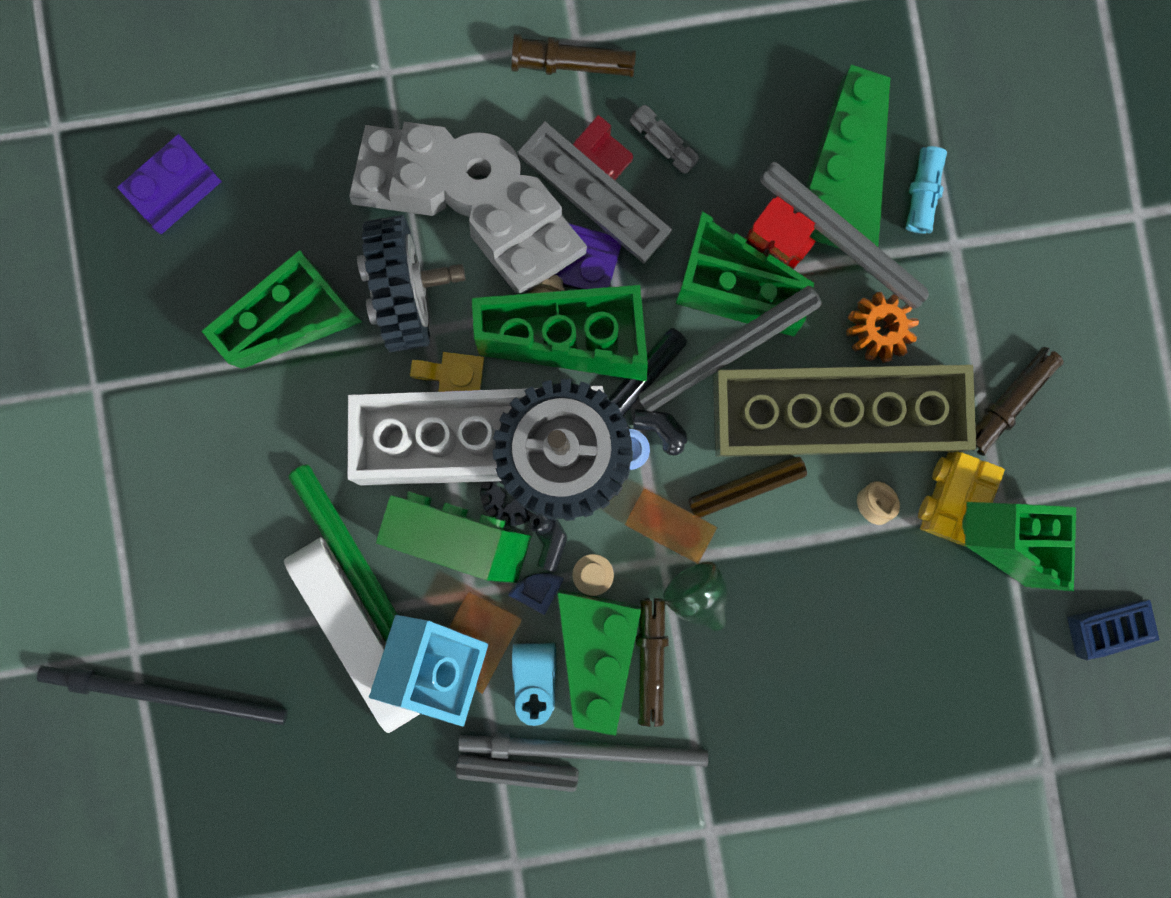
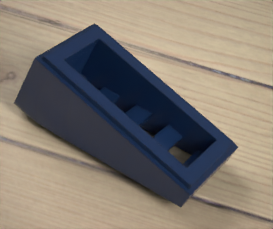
[1067,599,1160,660]

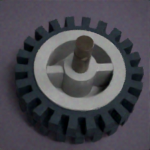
[357,215,466,352]
[492,379,633,521]

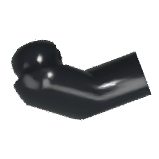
[633,409,688,456]
[529,514,567,572]

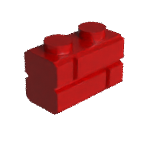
[745,196,816,270]

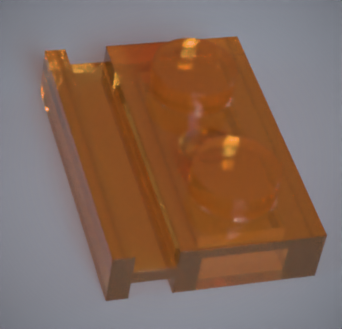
[449,591,522,694]

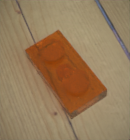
[624,488,718,564]

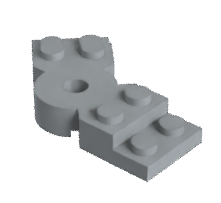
[349,121,587,295]

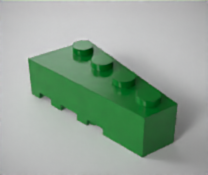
[806,65,891,249]
[472,285,648,381]

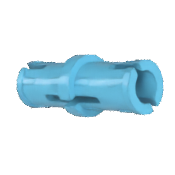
[905,146,947,234]

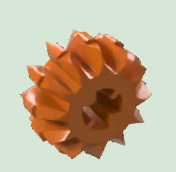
[846,292,919,363]

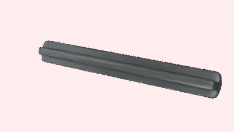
[760,162,929,309]
[638,286,822,412]

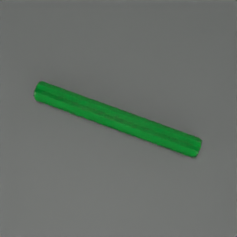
[289,464,398,642]

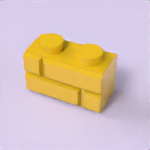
[918,451,1005,546]

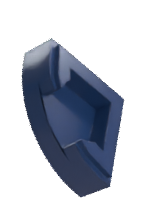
[509,573,564,615]

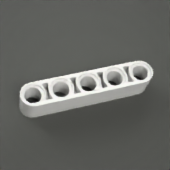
[284,537,420,733]

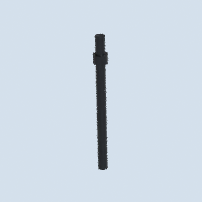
[37,665,288,726]

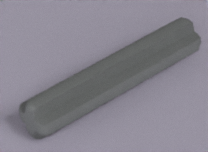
[456,754,579,792]

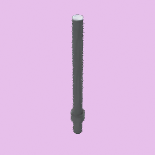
[459,732,708,767]

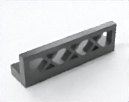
[517,121,672,264]

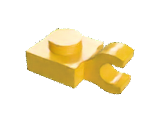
[410,352,484,392]

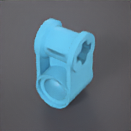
[512,643,557,726]

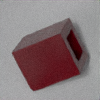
[572,115,633,180]

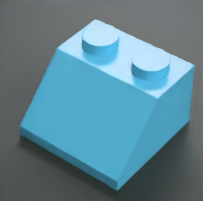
[369,615,488,727]

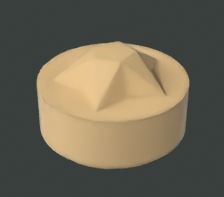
[857,481,900,525]

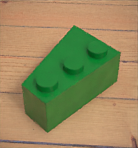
[676,211,814,337]
[201,250,362,369]
[376,491,532,583]
[962,502,1076,591]
[558,589,641,736]

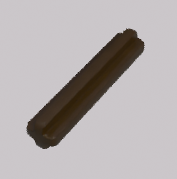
[689,457,807,518]

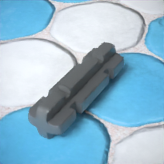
[630,105,700,174]

